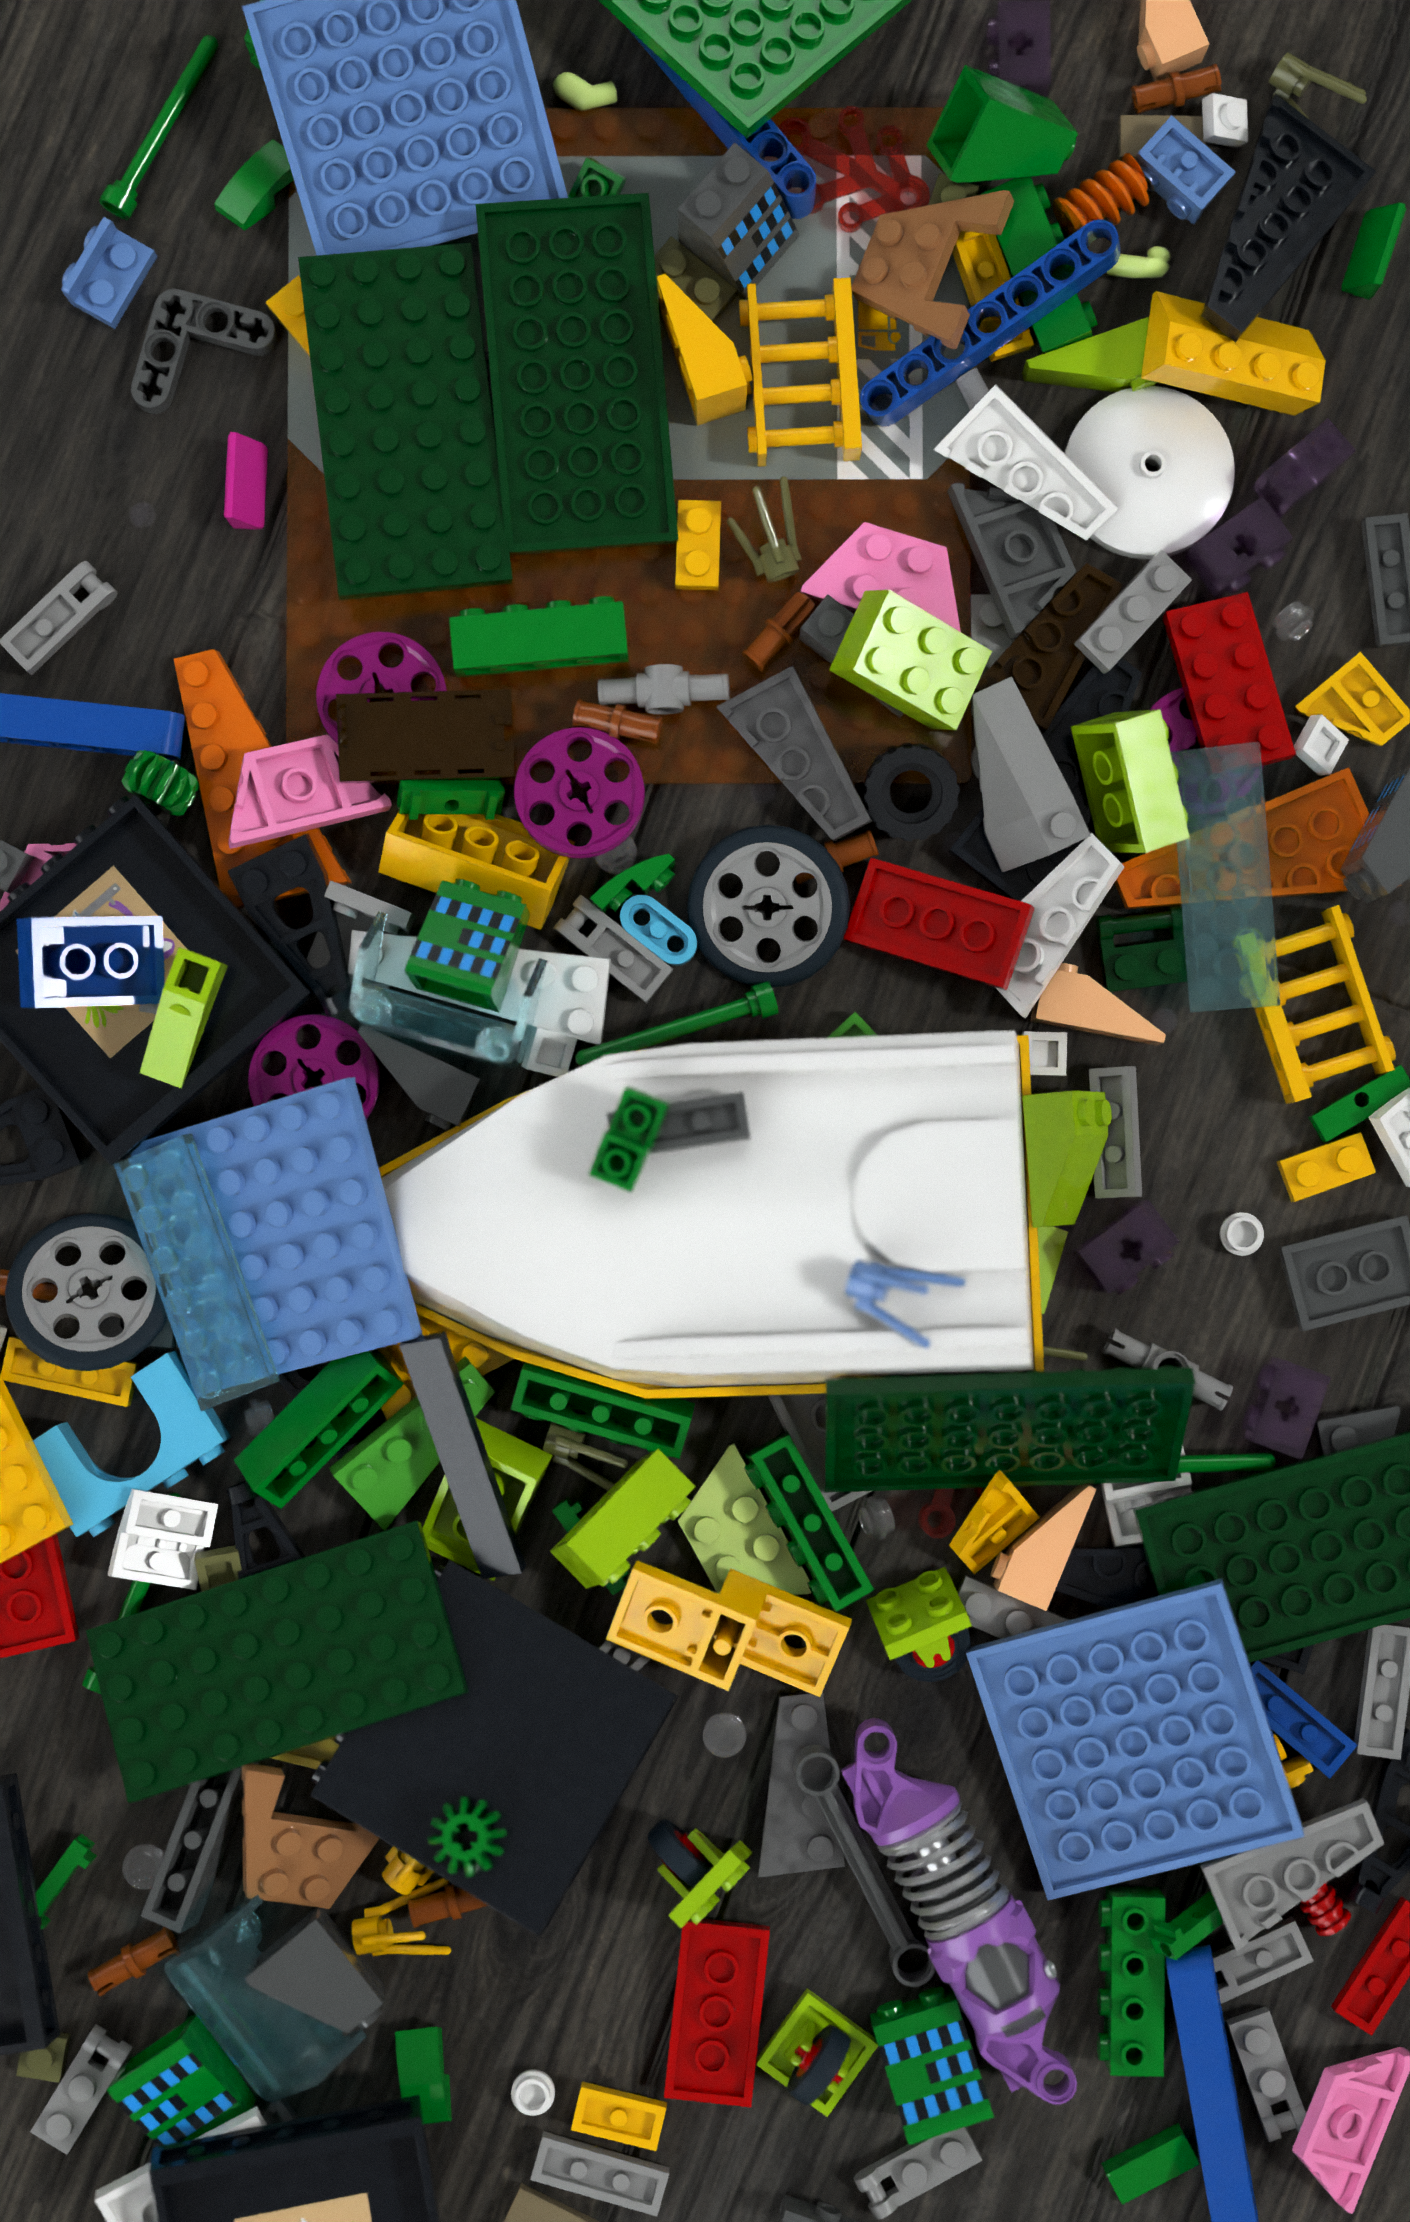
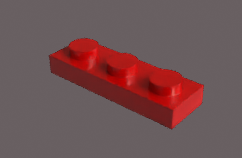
[1331,1896,1410,2036]

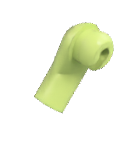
[553,72,617,111]
[1107,246,1170,279]

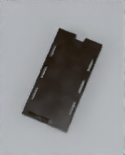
[336,689,515,783]

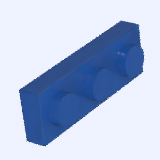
[1249,1660,1358,1779]

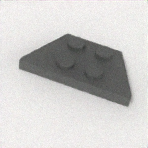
[947,483,1076,639]

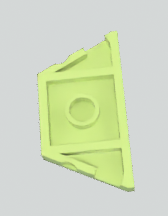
[678,1443,811,1595]

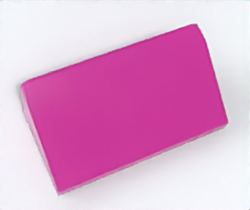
[224,432,268,530]

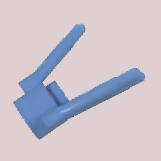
[846,1260,965,1348]

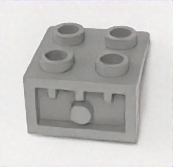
[306,880,417,996]

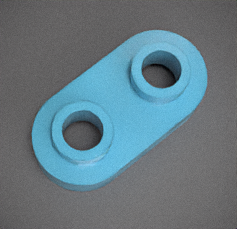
[620,895,697,966]

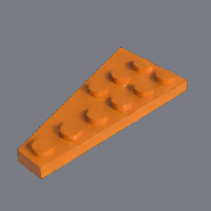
[174,649,352,909]
[1114,767,1401,909]

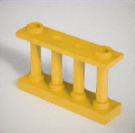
[739,277,862,467]
[1232,905,1396,1104]

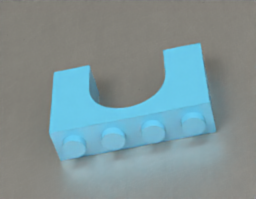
[33,1351,232,1538]

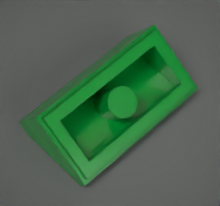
[1341,202,1407,300]
[1101,2123,1200,2205]

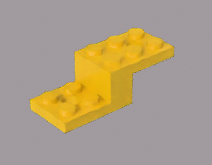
[606,1560,852,1697]

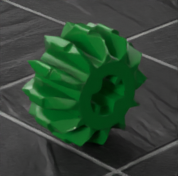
[121,750,199,816]
[428,1797,507,1877]

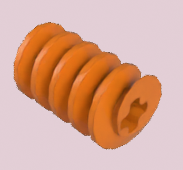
[1053,153,1149,236]

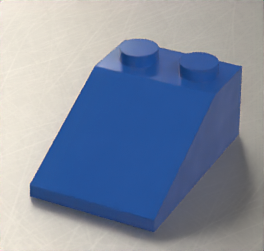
[17,916,165,1008]

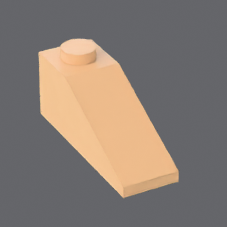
[1137,0,1209,81]
[1030,963,1166,1046]
[990,1484,1097,1611]

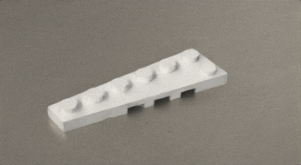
[348,929,611,1044]

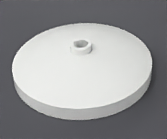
[1065,386,1235,559]

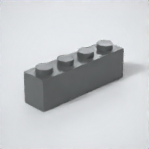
[141,1762,259,1933]

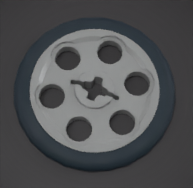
[687,824,850,988]
[5,1213,173,1371]

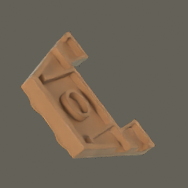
[851,190,1014,349]
[241,1764,379,1909]

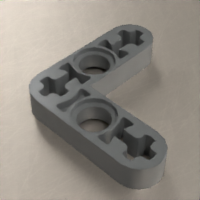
[131,289,278,414]

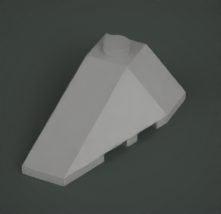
[971,676,1091,872]

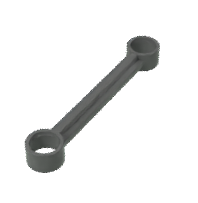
[793,1745,935,1987]

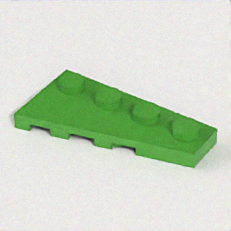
[329,1356,495,1531]

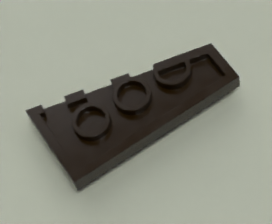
[973,563,1123,734]

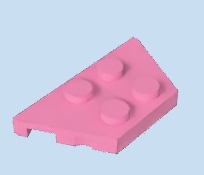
[801,522,961,632]
[228,734,392,849]
[1292,2047,1410,2214]

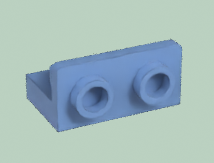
[1135,115,1236,224]
[61,217,158,329]

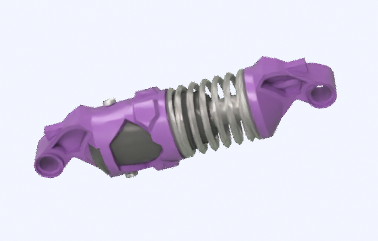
[841,1718,1077,2105]

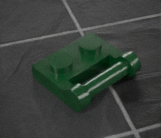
[1095,904,1193,993]

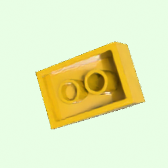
[657,274,753,426]

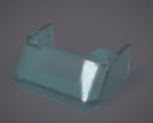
[349,911,548,1069]
[164,1895,367,2102]

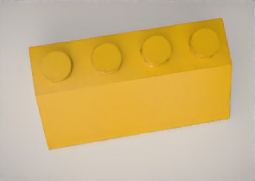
[1141,291,1326,416]
[378,800,575,930]

